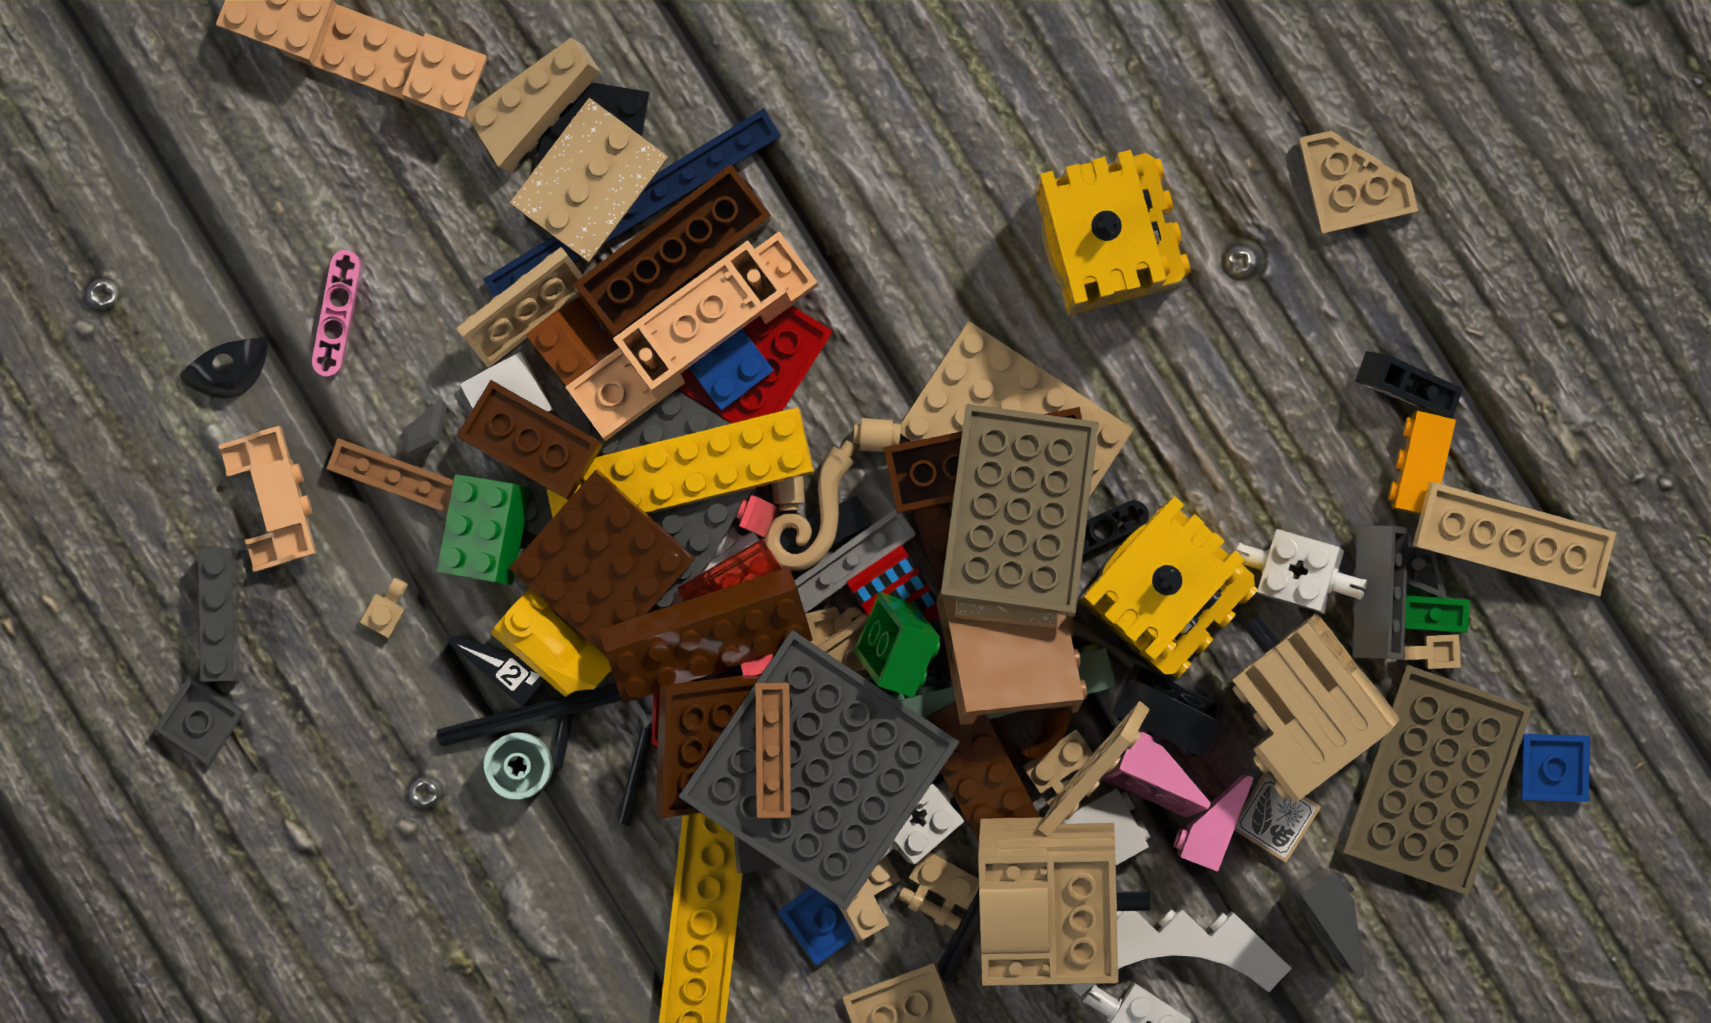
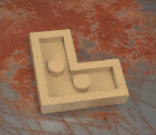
[839,855,900,942]

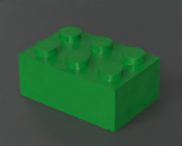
[437,474,531,586]
[854,592,940,698]

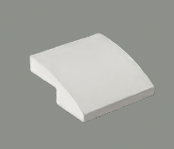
[460,352,553,412]

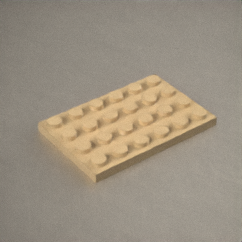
[900,321,1134,496]

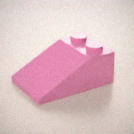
[1100,732,1211,817]
[1173,774,1254,872]

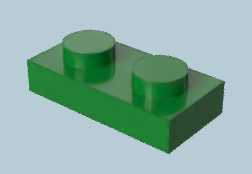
[1405,595,1470,633]

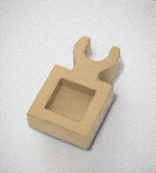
[805,607,862,646]

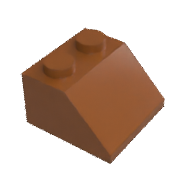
[526,297,619,386]

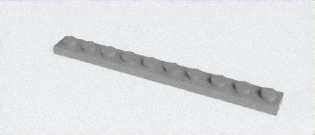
[629,509,916,726]

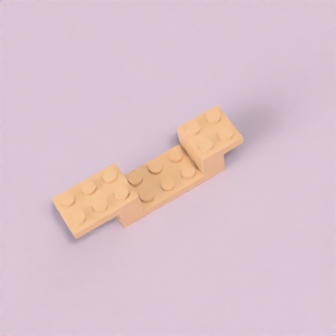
[216,0,488,119]
[566,232,819,441]

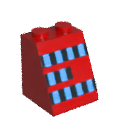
[846,545,939,625]

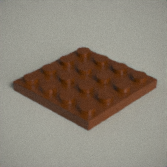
[509,469,696,657]
[656,674,762,818]

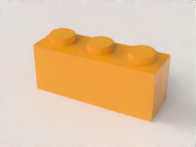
[1388,411,1456,515]

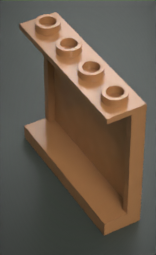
[936,591,1087,725]

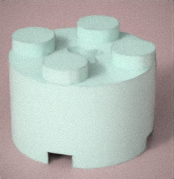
[484,733,553,799]

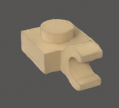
[360,578,408,638]
[1404,635,1461,669]

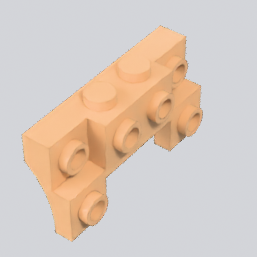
[218,426,317,572]

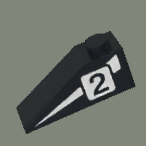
[1355,351,1463,419]
[447,636,546,707]

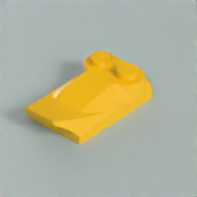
[490,588,611,697]

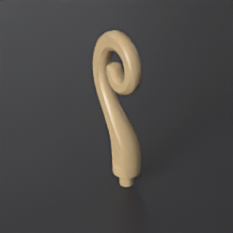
[765,440,857,571]

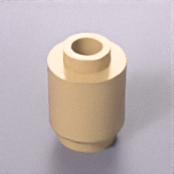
[853,418,901,452]
[771,476,805,511]

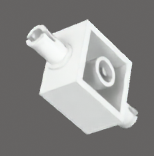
[1237,529,1367,614]
[881,779,964,865]
[1083,982,1191,1023]

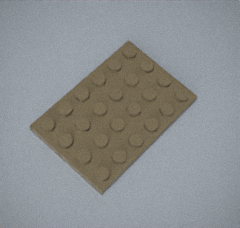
[940,404,1099,617]
[1342,665,1532,896]

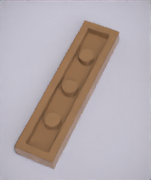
[326,438,454,513]
[755,683,791,819]

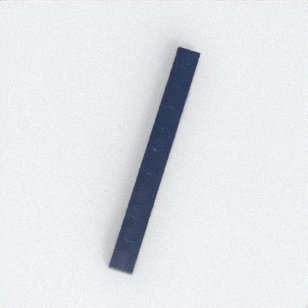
[483,108,781,297]

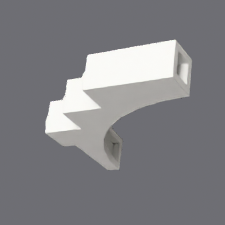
[1070,908,1292,996]

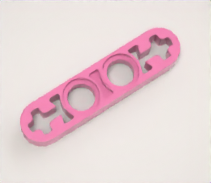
[312,250,361,377]

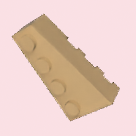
[466,38,600,174]

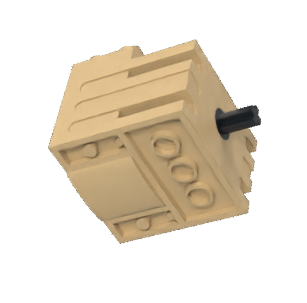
[1233,612,1399,803]
[978,817,1150,986]

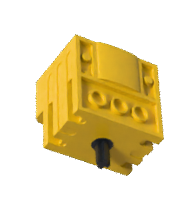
[1034,150,1191,316]
[1077,496,1258,679]

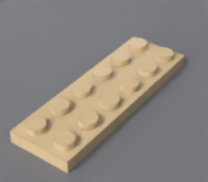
[1412,482,1617,596]

